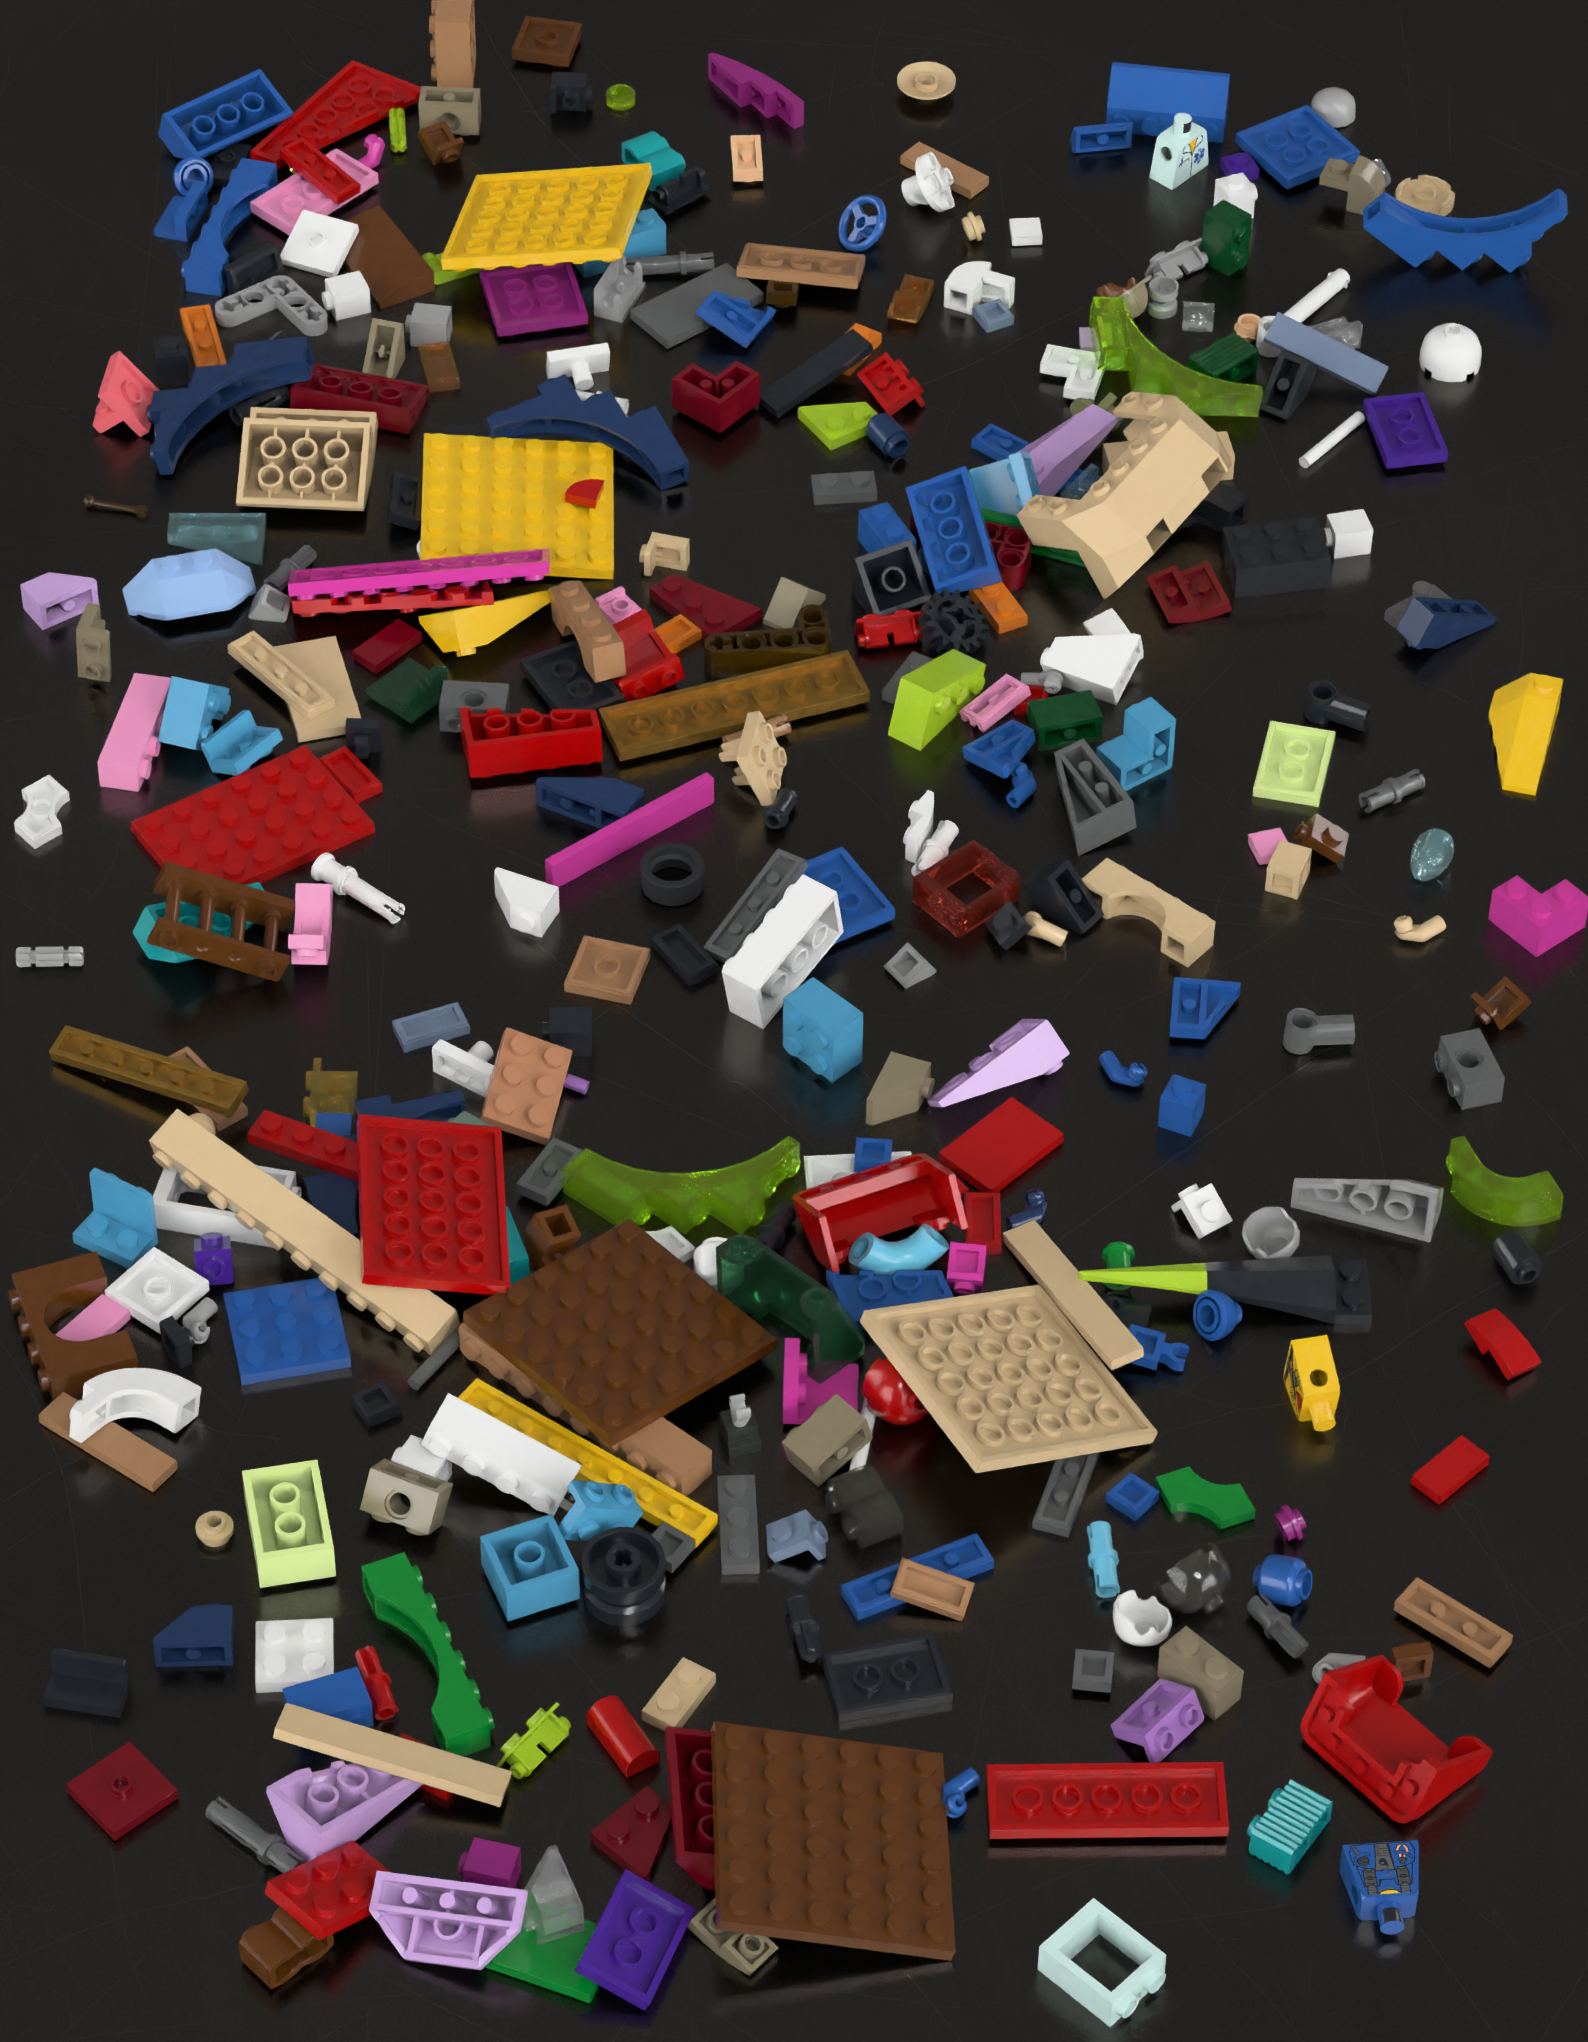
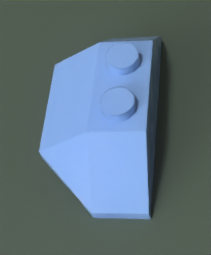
[122,548,256,621]

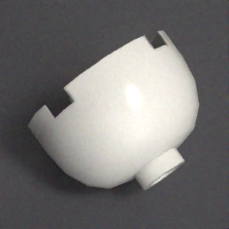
[1419,323,1482,382]

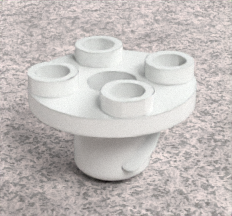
[901,152,955,212]

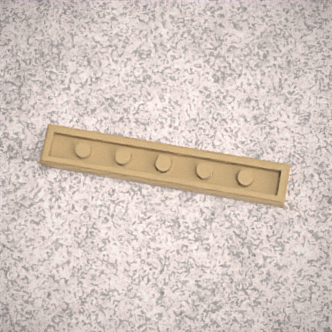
[1003,1220,1144,1370]
[273,1703,512,1807]

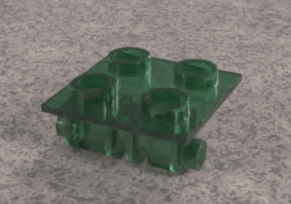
[364,658,449,723]

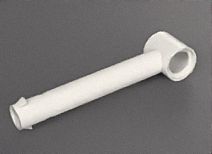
[1256,269,1350,357]

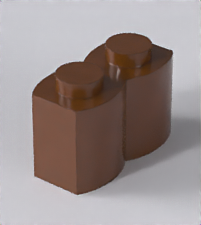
[239,1907,334,1989]

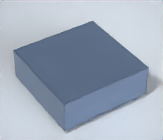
[972,299,1014,333]

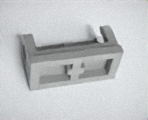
[594,255,646,323]

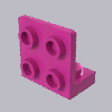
[783,1338,859,1424]

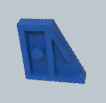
[696,290,777,348]
[962,719,1036,779]

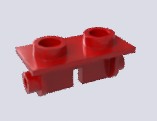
[854,610,923,649]

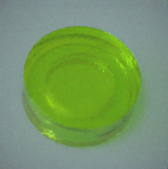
[606,84,635,111]

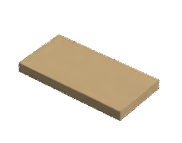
[274,636,361,743]

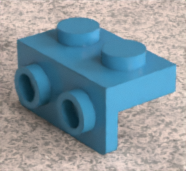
[201,710,283,776]
[558,1480,644,1542]

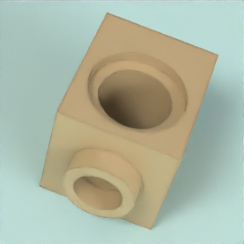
[1265,840,1312,900]

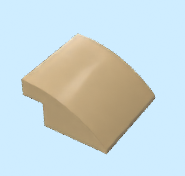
[236,407,378,511]

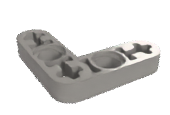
[215,275,328,336]

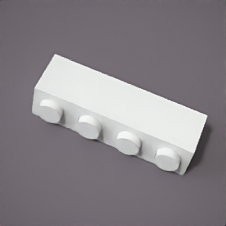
[420,1393,581,1517]

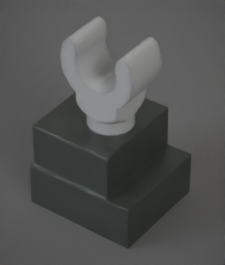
[718,1393,762,1458]

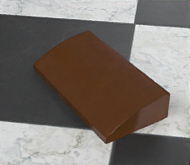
[343,205,435,309]

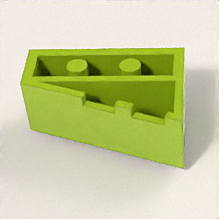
[888,649,986,751]

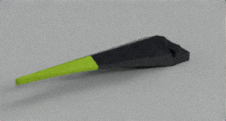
[1078,1255,1373,1325]

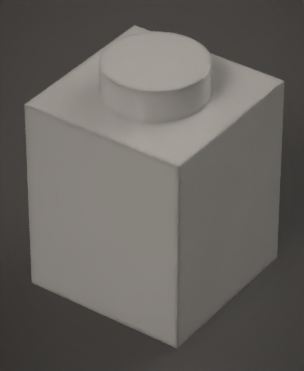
[405,303,453,350]

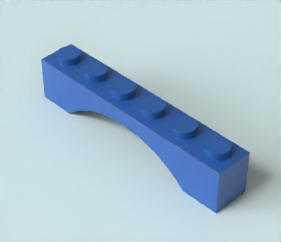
[181,158,278,297]

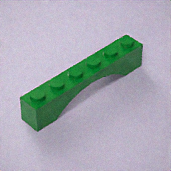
[361,1552,495,1757]

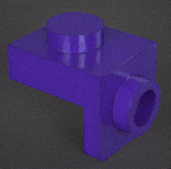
[194,1232,234,1286]

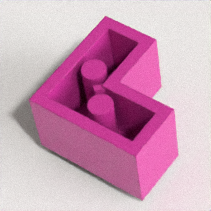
[1488,875,1588,957]

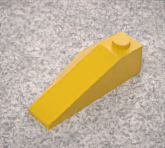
[418,590,551,657]
[1488,673,1563,796]

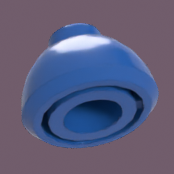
[173,156,214,196]
[1193,1290,1242,1341]

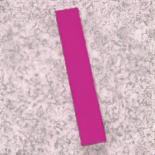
[545,772,714,887]

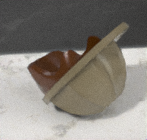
[1096,274,1153,321]

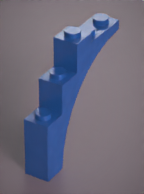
[1363,188,1568,273]

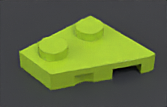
[798,402,878,450]

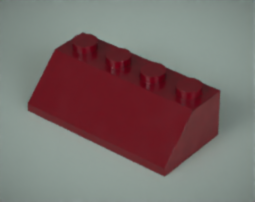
[665,1726,715,1890]

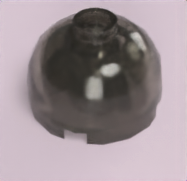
[1153,1542,1232,1615]

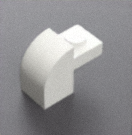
[944,261,1015,315]

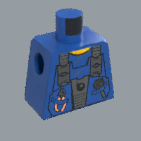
[1339,1840,1419,1935]

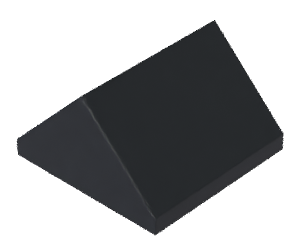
[852,538,931,616]

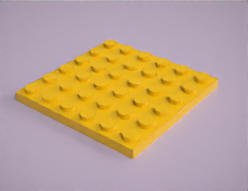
[440,163,653,272]
[420,433,614,580]

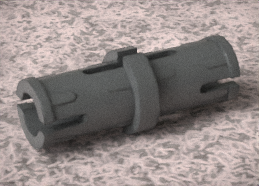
[1359,768,1426,813]

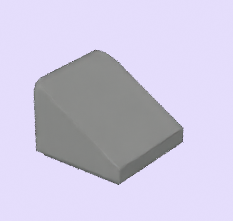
[248,583,291,623]
[883,942,937,989]

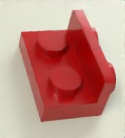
[857,352,926,416]

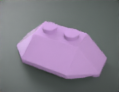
[369,1871,528,1970]

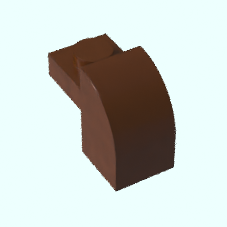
[524,1204,582,1271]

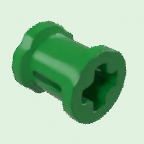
[1102,1242,1135,1290]

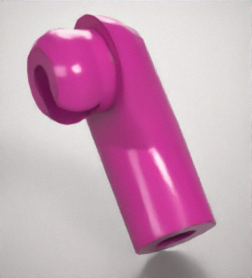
[357,134,385,169]

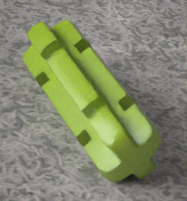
[389,107,407,153]

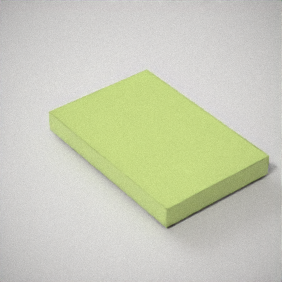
[1252,721,1336,807]

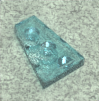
[167,513,266,565]

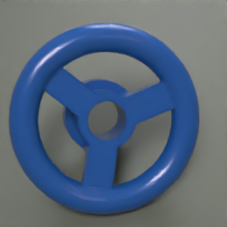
[838,194,887,252]

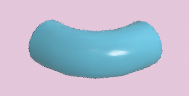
[849,1223,950,1275]

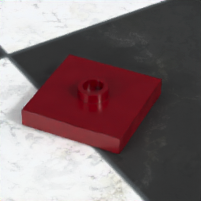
[66,1741,178,1841]

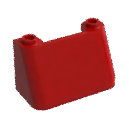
[1301,1654,1493,1824]

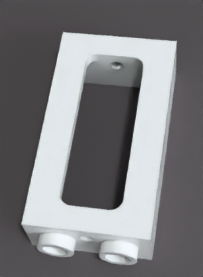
[153,1165,302,1248]

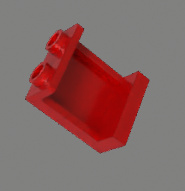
[611,608,685,702]

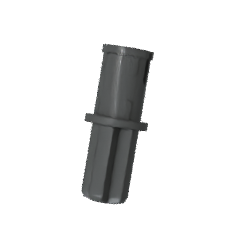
[264,545,317,592]
[1246,1593,1308,1658]

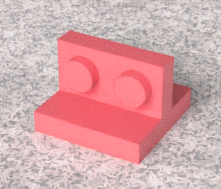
[92,351,160,437]

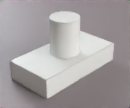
[546,343,610,391]
[432,1039,494,1097]

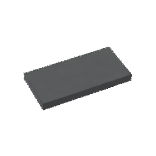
[630,263,764,349]

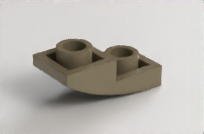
[687,1898,778,1976]

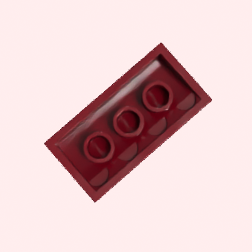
[290,363,430,434]

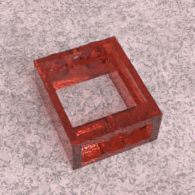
[912,840,1020,938]

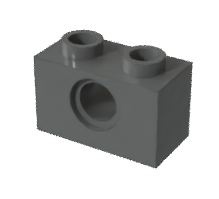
[439,680,510,732]
[1434,1028,1505,1110]

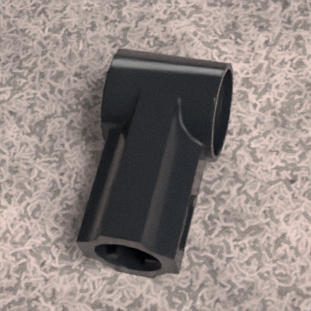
[1304,680,1372,732]

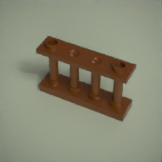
[147,861,295,982]

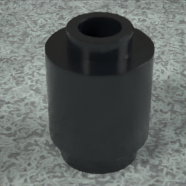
[1493,1231,1543,1284]

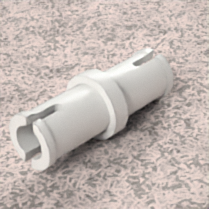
[911,820,959,882]

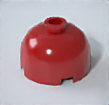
[862,1357,929,1425]

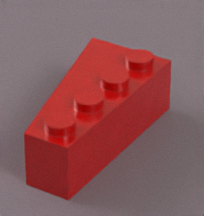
[459,707,603,778]

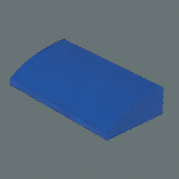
[905,466,1003,593]

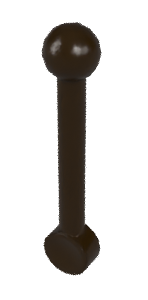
[83,495,148,518]

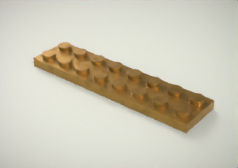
[598,650,870,762]

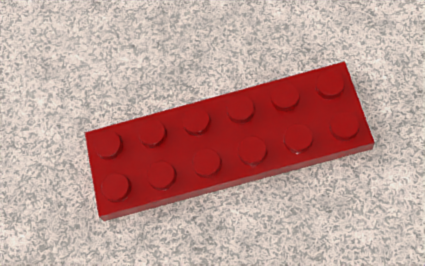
[986,1762,1229,1839]

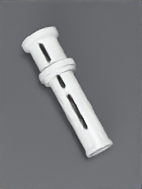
[311,852,405,924]

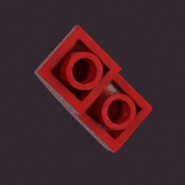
[1464,1308,1542,1381]

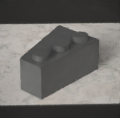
[1054,739,1137,856]

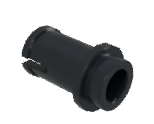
[763,788,799,829]

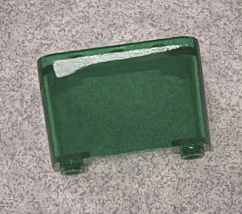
[716,1234,866,1384]

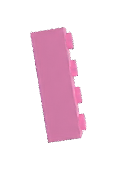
[97,673,171,792]

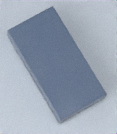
[392,1002,470,1053]

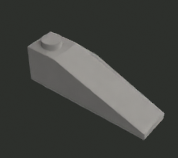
[1290,1178,1444,1242]

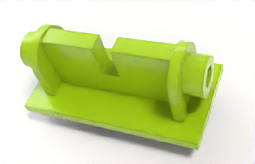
[496,1702,571,1779]

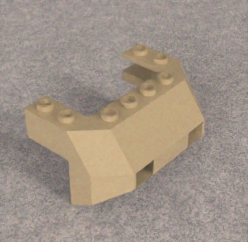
[1017,391,1232,600]

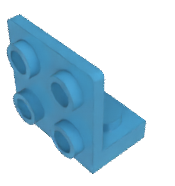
[969,452,1041,517]
[72,1168,158,1269]

